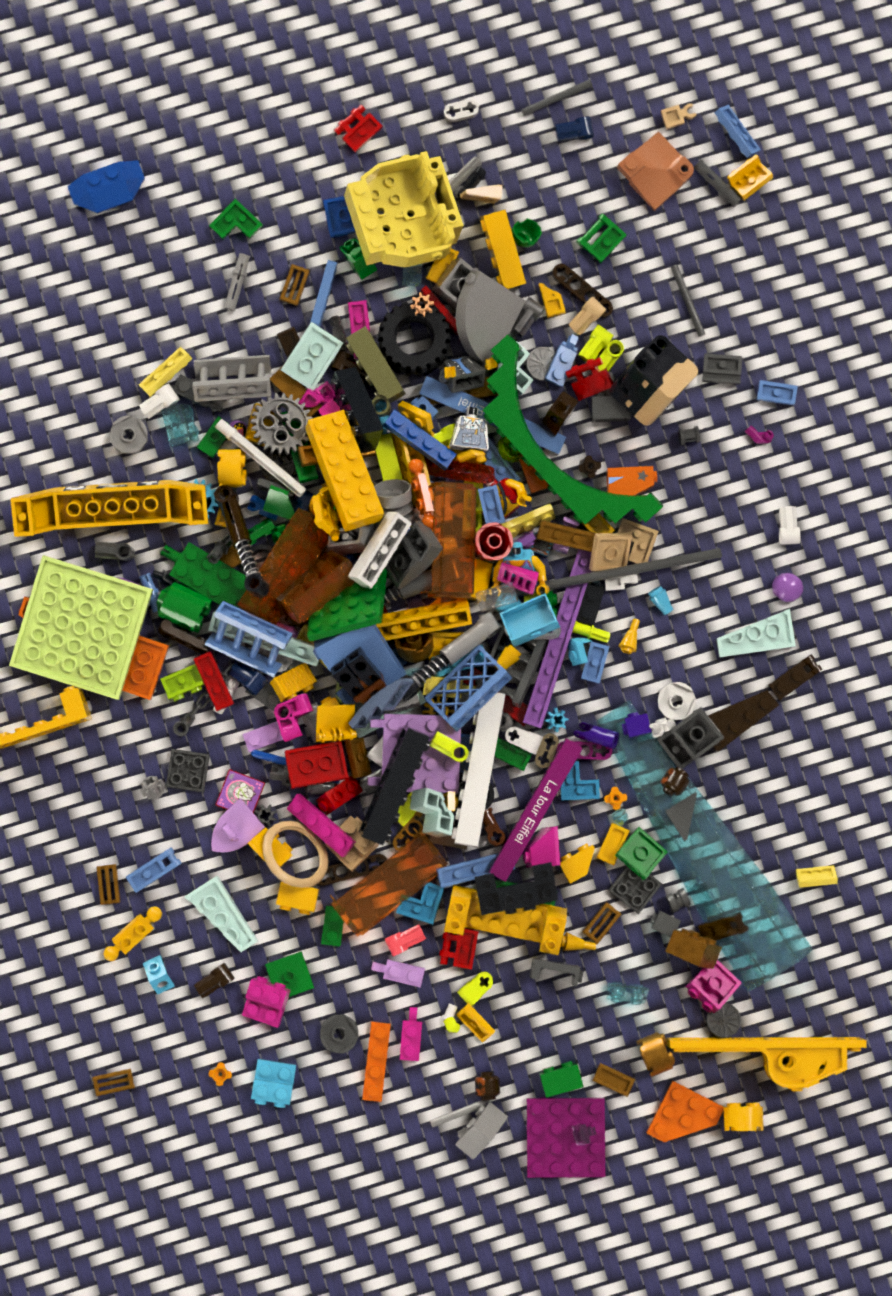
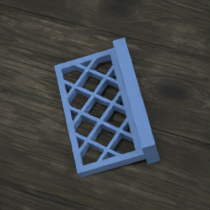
[424,645,512,732]

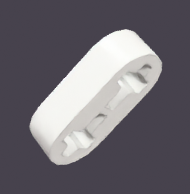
[444,99,479,122]

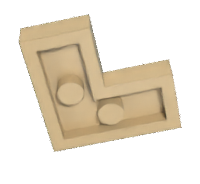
[617,518,659,564]

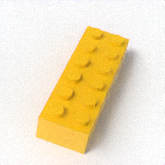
[305,410,384,532]

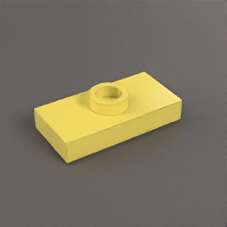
[796,865,838,888]

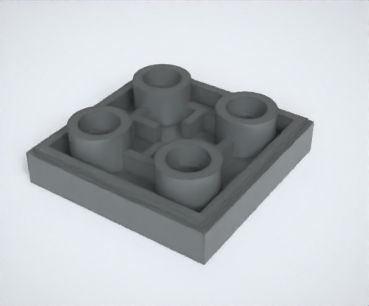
[166,749,210,792]
[608,866,662,914]

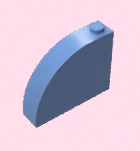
[313,625,407,686]

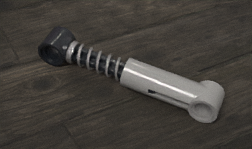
[400,612,502,702]

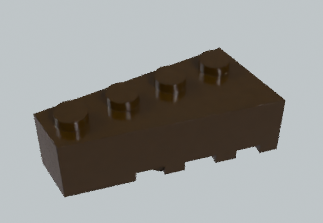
[708,690,779,753]

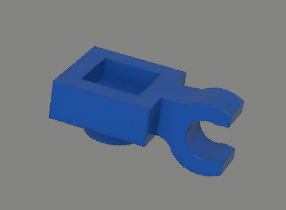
[247,495,279,521]

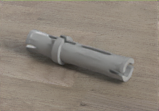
[224,253,250,312]

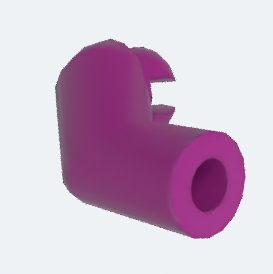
[745,425,774,444]

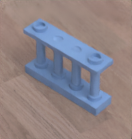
[205,601,293,677]

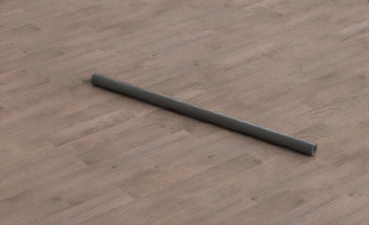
[513,548,722,596]

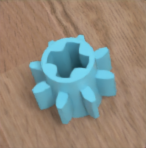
[544,708,569,732]

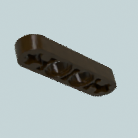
[552,263,613,319]
[315,854,388,885]

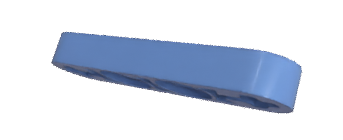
[310,260,338,327]

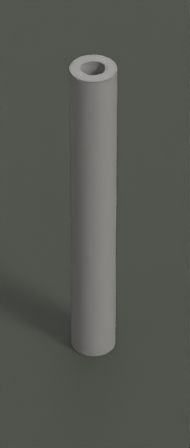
[430,1100,486,1128]

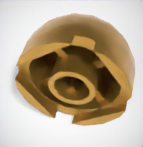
[395,632,434,663]

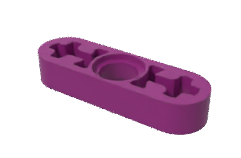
[556,741,612,760]

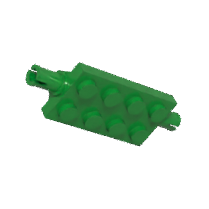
[160,542,265,613]

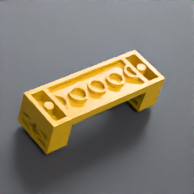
[0,686,92,749]
[444,885,567,955]

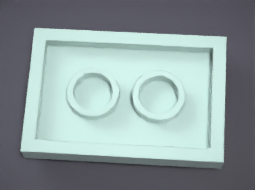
[281,322,343,390]

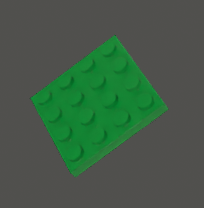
[307,568,387,642]

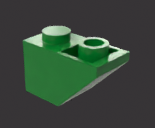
[339,237,378,280]

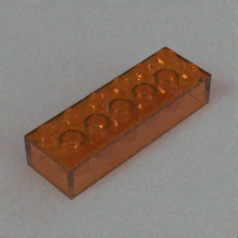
[237,508,329,625]

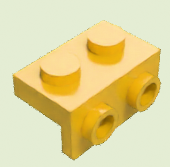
[727,154,773,200]

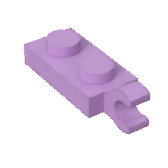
[242,721,283,752]
[371,959,425,987]

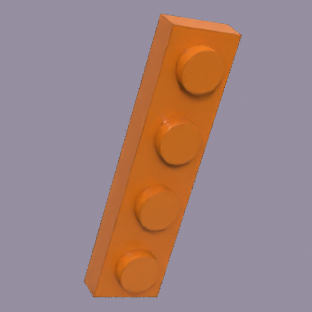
[362,1021,391,1102]

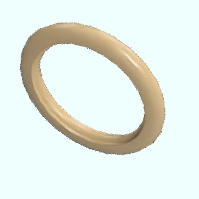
[263,821,329,888]

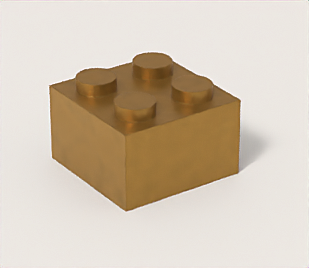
[666,928,722,969]

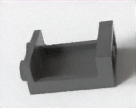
[529,957,583,986]

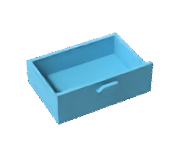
[499,593,560,647]

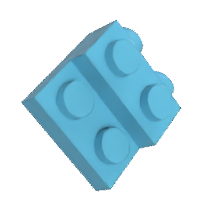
[251,1059,296,1108]

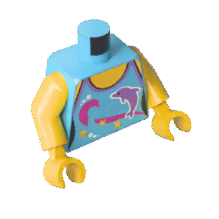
[490,542,550,596]

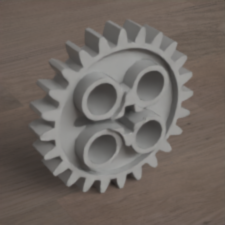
[250,393,313,455]

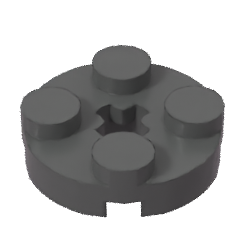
[320,1014,359,1053]

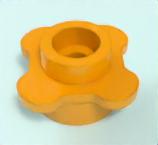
[604,787,627,810]
[209,1062,232,1086]

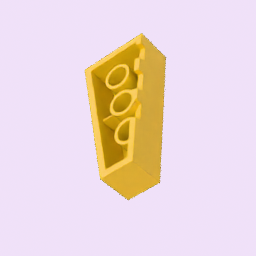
[480,210,526,289]

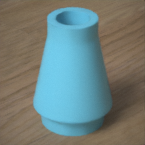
[648,586,673,615]

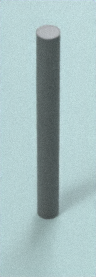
[521,79,593,116]
[670,265,706,337]

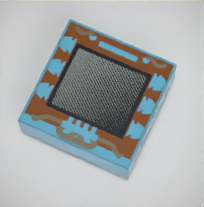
[530,532,552,557]

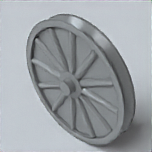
[526,347,556,381]

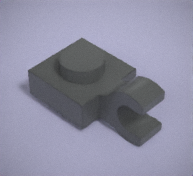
[269,764,301,789]

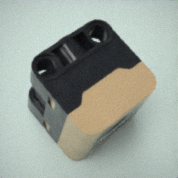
[609,335,698,426]

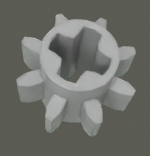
[140,776,165,800]

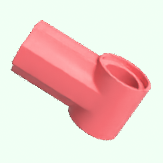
[385,924,426,957]

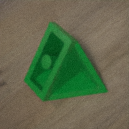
[263,485,299,523]

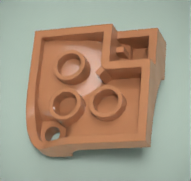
[617,131,694,211]

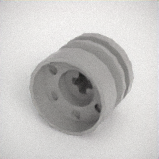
[374,479,415,525]

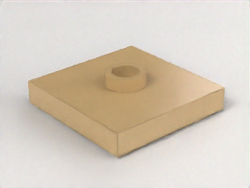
[589,533,632,571]

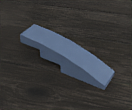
[348,679,414,729]

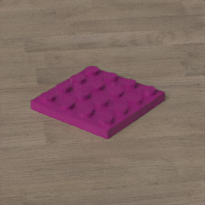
[527,1098,605,1178]

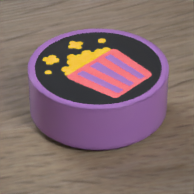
[229,420,247,437]

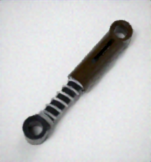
[214,485,269,598]

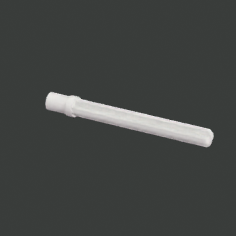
[215,419,306,497]

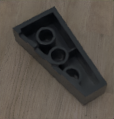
[331,367,384,453]

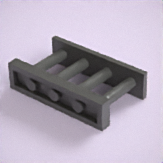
[475,623,549,708]

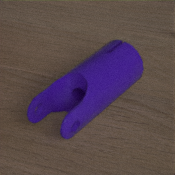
[574,722,619,749]

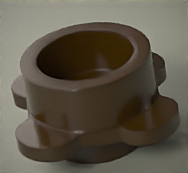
[579,456,601,478]

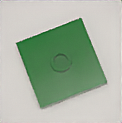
[615,827,668,880]
[265,951,314,997]

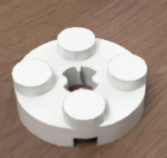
[657,682,696,721]

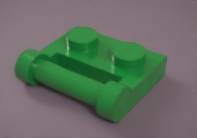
[576,213,627,263]

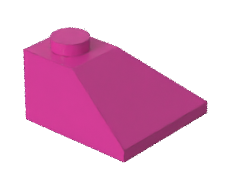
[523,826,560,868]

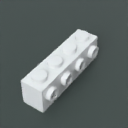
[348,512,412,588]

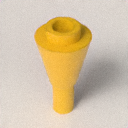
[618,619,640,654]
[561,932,596,951]

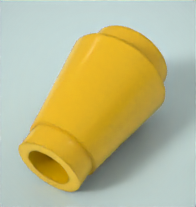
[495,644,521,670]

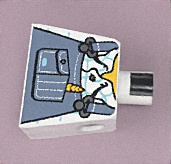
[449,407,489,453]

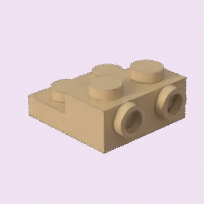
[324,816,379,872]

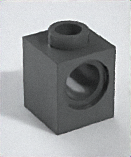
[649,911,681,938]

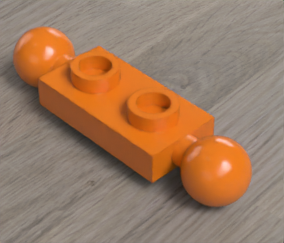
[408,459,437,530]

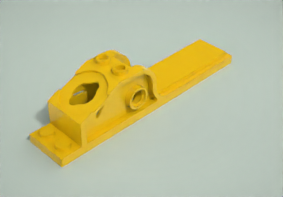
[666,1037,867,1091]

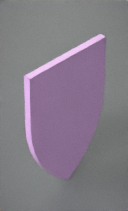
[211,798,265,852]

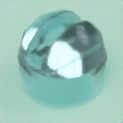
[612,809,629,826]

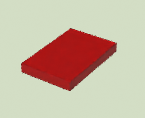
[284,741,349,789]

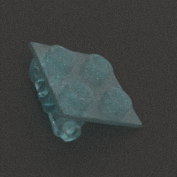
[606,981,650,1005]

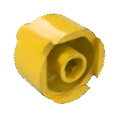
[217,449,247,488]
[724,1103,764,1131]

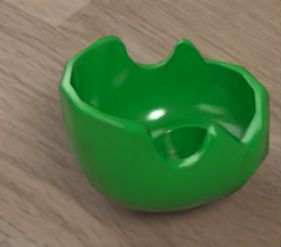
[511,218,542,248]

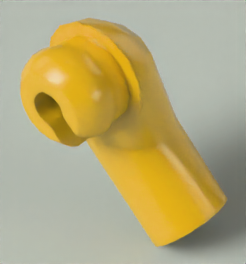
[457,449,487,464]

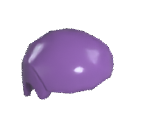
[772,573,803,602]

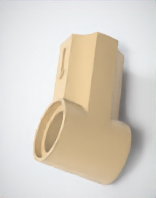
[568,296,607,335]

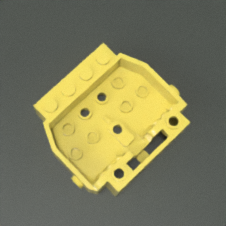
[344,151,464,268]

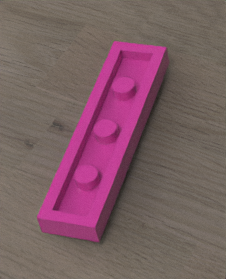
[287,794,356,857]

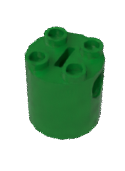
[157,582,212,633]

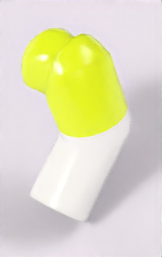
[443,1003,460,1033]

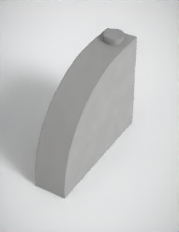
[456,270,525,365]

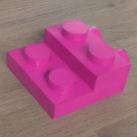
[685,960,742,1013]
[242,976,291,1028]

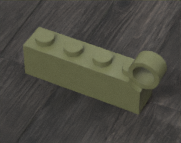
[346,326,406,417]

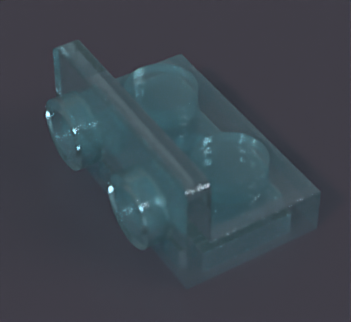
[161,404,199,447]

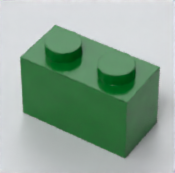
[539,1061,584,1098]

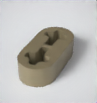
[535,733,559,769]

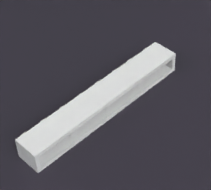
[452,693,506,848]

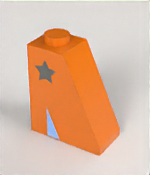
[606,466,657,496]

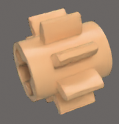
[410,292,434,318]

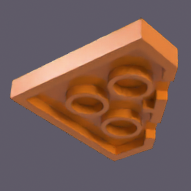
[646,1080,724,1142]

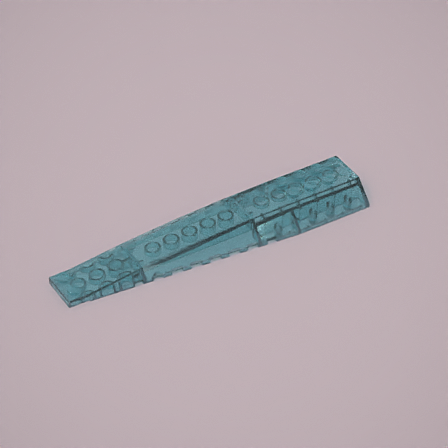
[597,700,813,992]

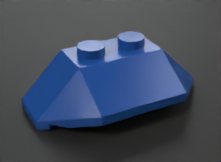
[67,160,145,213]

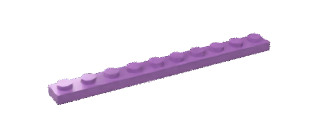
[522,549,592,729]

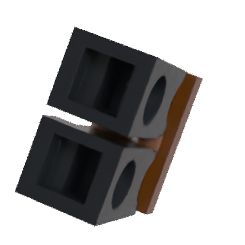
[331,647,387,705]

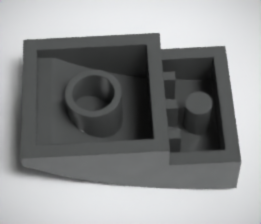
[385,521,443,589]
[657,707,725,769]

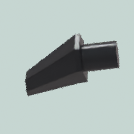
[152,570,179,586]

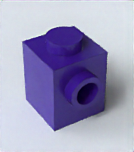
[621,712,652,739]

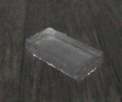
[475,582,518,612]

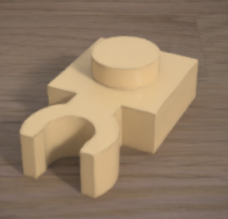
[660,103,696,130]

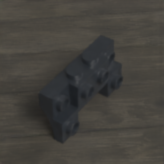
[474,862,558,915]

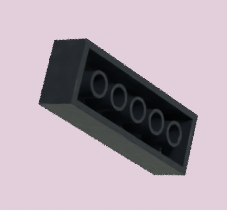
[359,725,431,845]

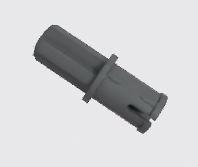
[207,533,232,564]

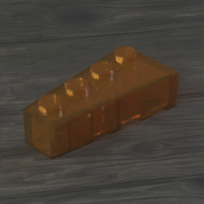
[281,550,354,624]

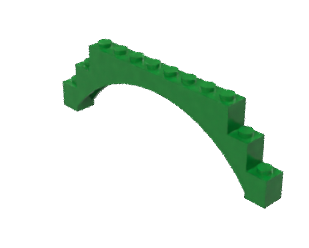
[482,334,663,525]

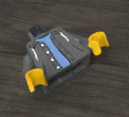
[439,356,498,393]

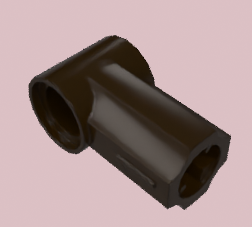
[331,350,367,383]
[194,962,235,998]

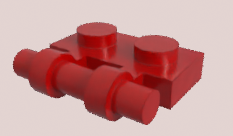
[334,105,383,153]
[566,357,613,401]
[439,928,479,970]

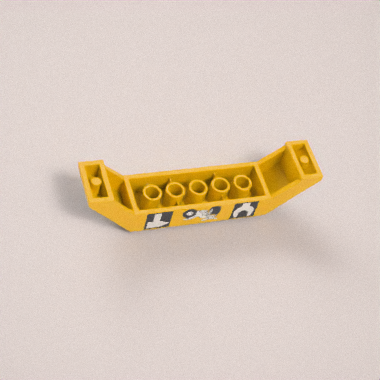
[10,480,209,537]

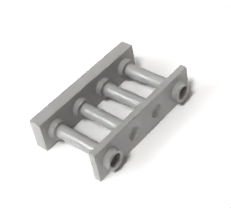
[193,355,272,402]

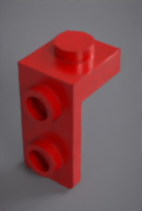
[316,776,363,816]

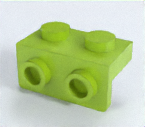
[160,664,205,702]

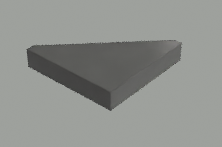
[665,792,697,842]

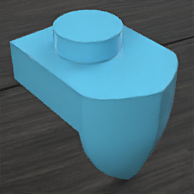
[568,637,592,666]

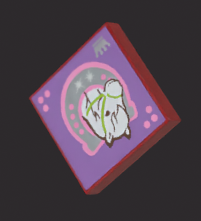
[215,769,265,813]

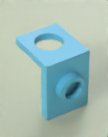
[143,955,175,994]

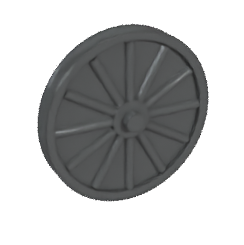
[706,1003,741,1038]

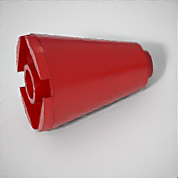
[475,522,513,561]

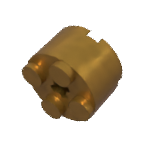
[636,1032,675,1077]

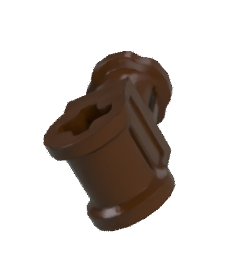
[482,807,506,846]

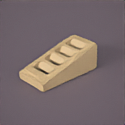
[460,185,502,204]

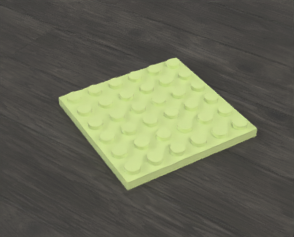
[9,555,153,700]

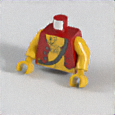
[483,475,532,519]

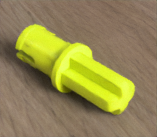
[572,621,610,643]

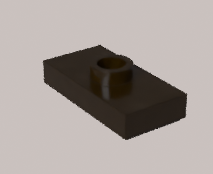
[277,326,300,359]

